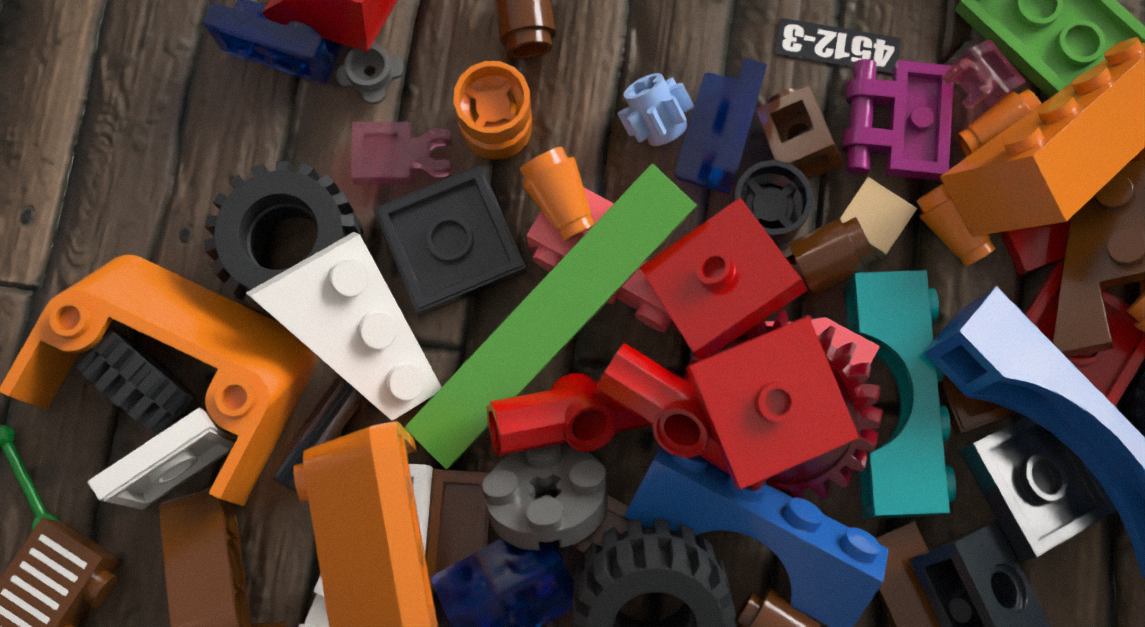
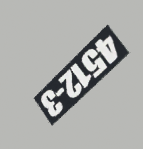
[775,18,902,74]

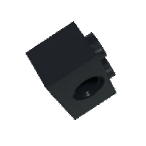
[909,520,1051,627]

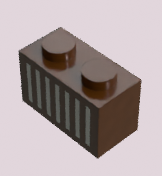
[0,518,123,627]

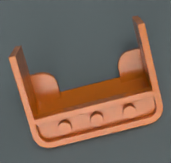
[0,255,316,506]
[294,421,438,627]

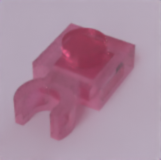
[943,39,1026,108]
[351,122,452,184]

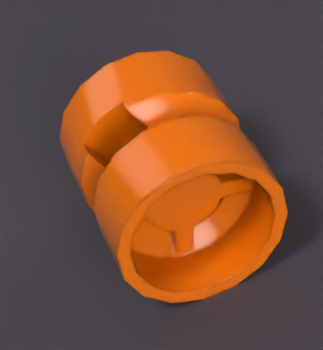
[453,61,532,160]

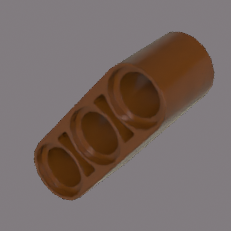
[159,487,252,627]

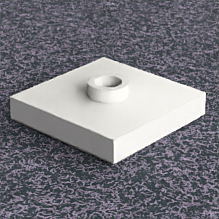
[88,408,238,510]

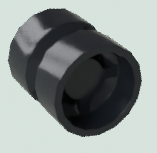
[729,160,813,251]

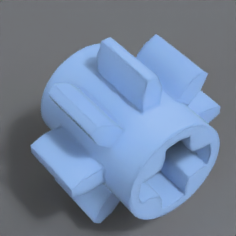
[618,73,694,146]

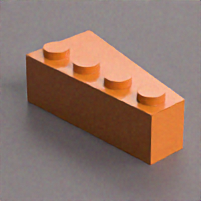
[940,37,1145,237]

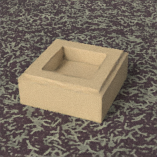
[840,177,917,259]

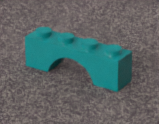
[843,270,956,519]

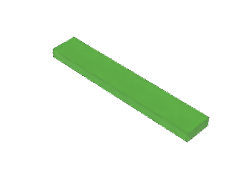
[404,163,698,470]

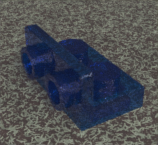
[203,0,342,84]
[675,58,767,194]
[432,538,574,627]

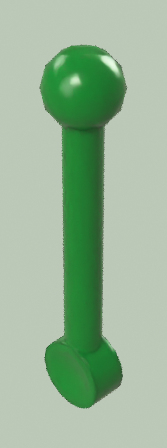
[0,424,60,530]

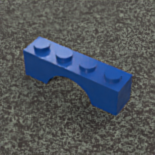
[624,446,889,627]

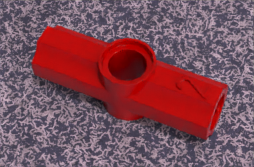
[596,343,768,491]
[486,373,652,456]

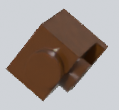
[755,85,844,180]

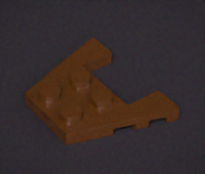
[1053,158,1145,358]

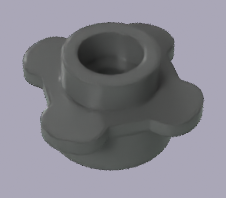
[336,42,404,104]

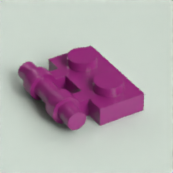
[842,59,955,182]

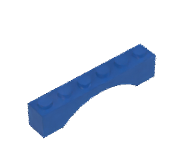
[924,286,1145,579]

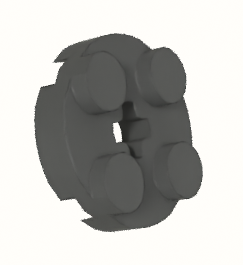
[482,444,608,550]

